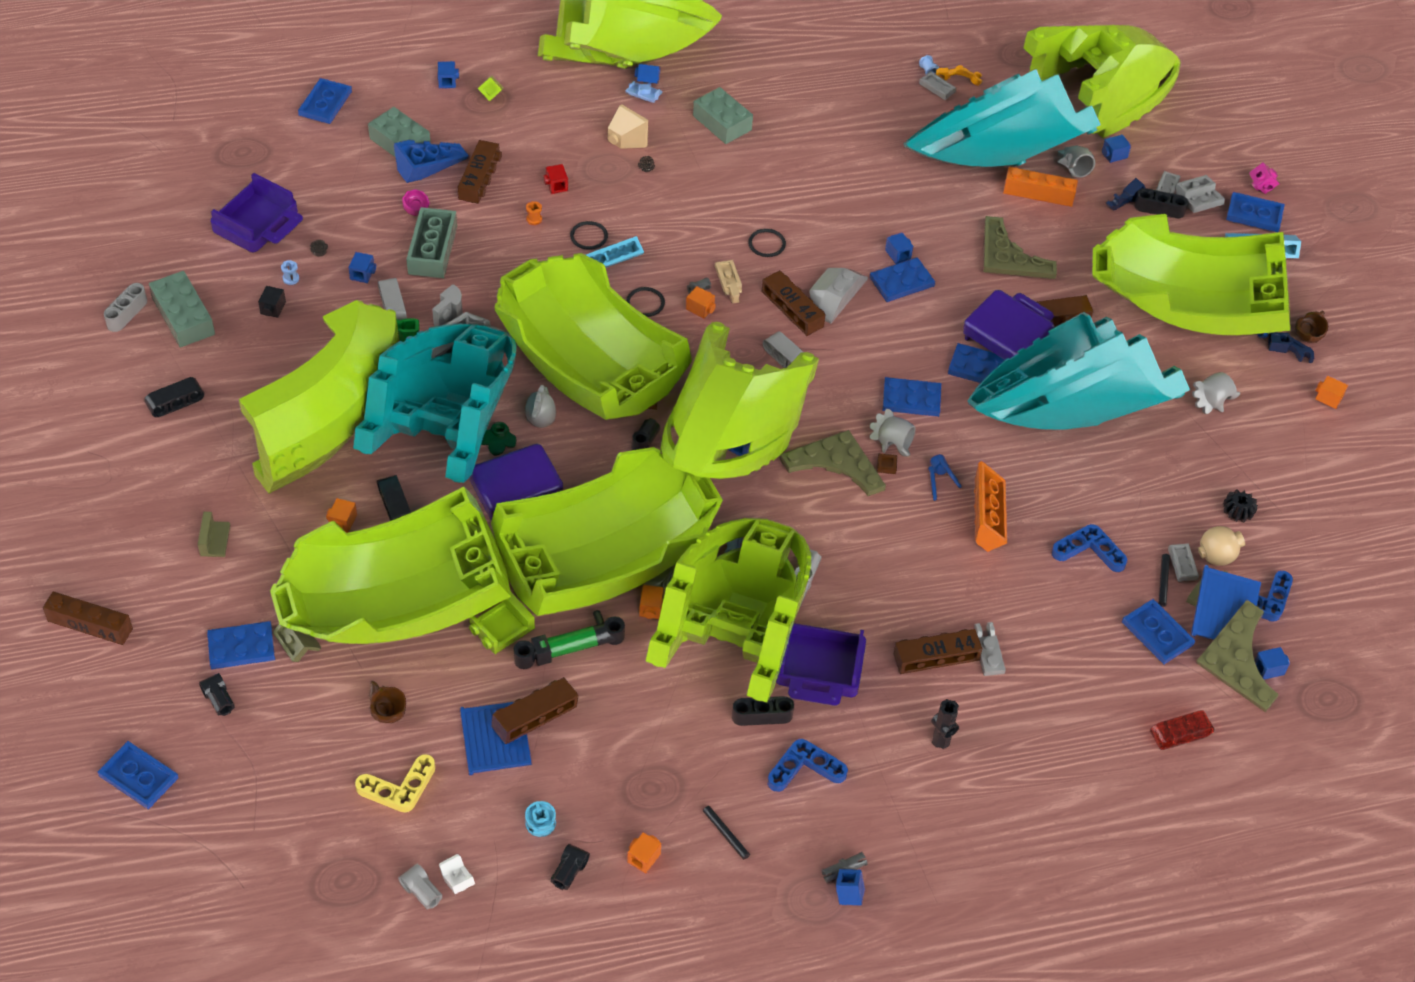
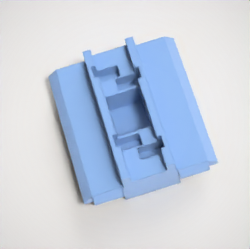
[626,81,662,103]

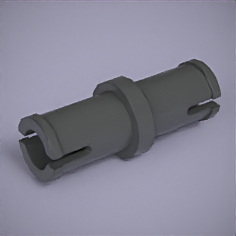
[821,852,868,883]

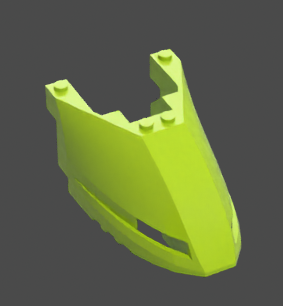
[538,0,722,69]
[1023,25,1181,138]
[661,322,819,479]
[646,518,811,702]

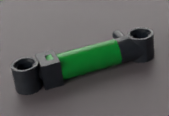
[513,610,625,669]

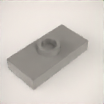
[919,71,956,100]
[1156,171,1181,194]
[1168,544,1199,582]

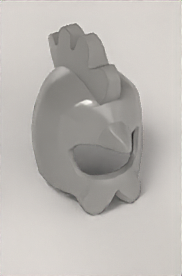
[1058,145,1095,178]
[1192,372,1240,414]
[525,385,557,428]
[870,409,916,457]

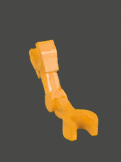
[936,65,982,86]

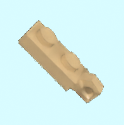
[715,260,742,304]

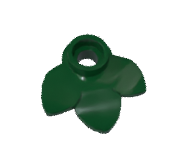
[481,422,517,456]

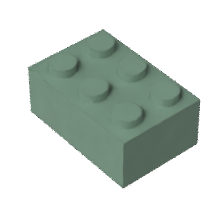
[693,87,753,144]
[368,107,431,157]

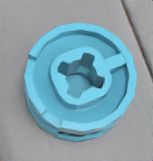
[525,801,556,837]

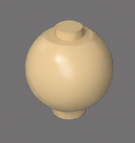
[1198,526,1245,566]

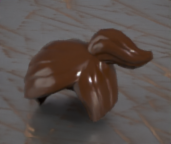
[1295,310,1328,343]
[369,681,406,723]

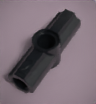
[931,699,959,749]

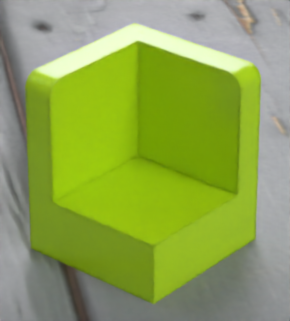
[478,76,503,101]

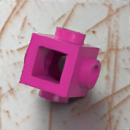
[1249,163,1279,194]

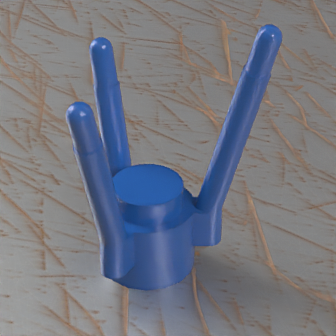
[928,454,962,501]

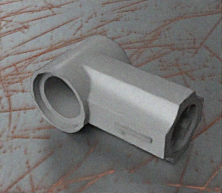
[398,864,442,909]

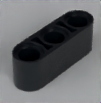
[1134,188,1188,219]
[144,377,205,417]
[377,475,411,521]
[732,696,794,726]

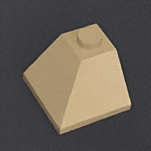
[608,104,648,149]

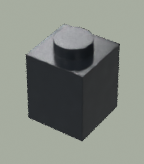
[258,286,286,318]

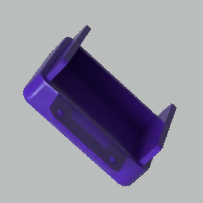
[210,173,303,253]
[963,290,1055,360]
[469,444,563,521]
[776,623,866,706]

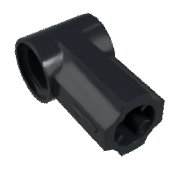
[631,418,660,450]
[199,673,235,716]
[550,843,590,890]

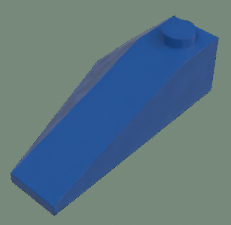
[394,140,469,183]

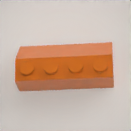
[1003,167,1078,207]
[974,461,1007,552]

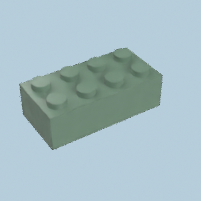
[406,207,457,278]
[149,271,215,348]

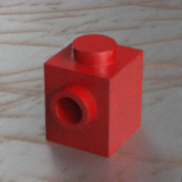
[543,164,568,194]

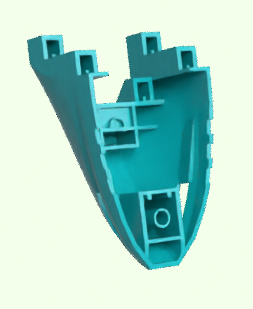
[903,69,1101,167]
[967,312,1190,430]
[353,323,517,483]

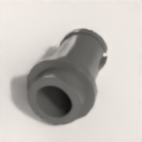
[687,277,711,294]

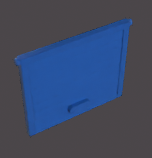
[1191,565,1261,640]
[460,702,532,776]

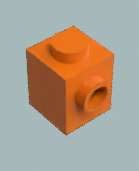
[686,286,716,319]
[1315,375,1348,409]
[326,498,357,533]
[639,585,664,619]
[627,832,661,874]

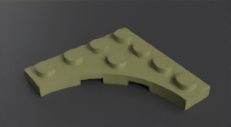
[983,216,1057,279]
[780,430,886,496]
[1197,600,1279,713]

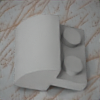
[1176,175,1225,213]
[432,284,463,327]

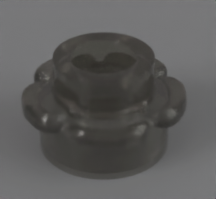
[638,156,655,172]
[310,240,328,257]

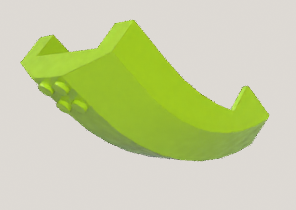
[1092,214,1290,335]
[494,253,692,420]
[239,300,399,494]
[491,447,723,616]
[270,486,511,644]

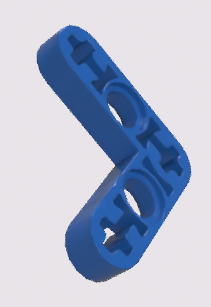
[1051,524,1127,572]
[1257,571,1293,622]
[768,739,848,792]

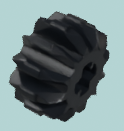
[1223,489,1258,523]

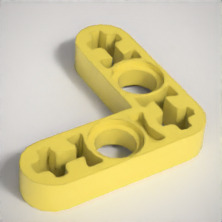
[355,754,435,812]

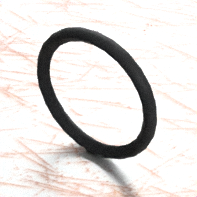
[570,221,608,250]
[748,229,786,257]
[626,287,665,317]

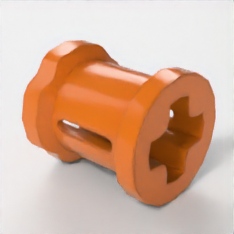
[526,201,542,225]

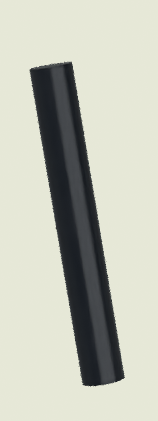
[1158,554,1170,607]
[703,806,750,860]

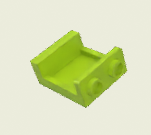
[469,591,535,654]

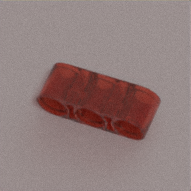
[1150,710,1215,750]

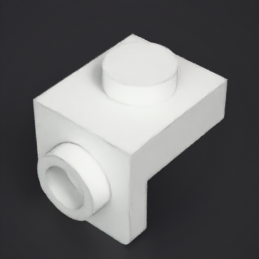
[439,854,475,894]

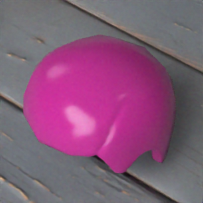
[402,189,429,216]

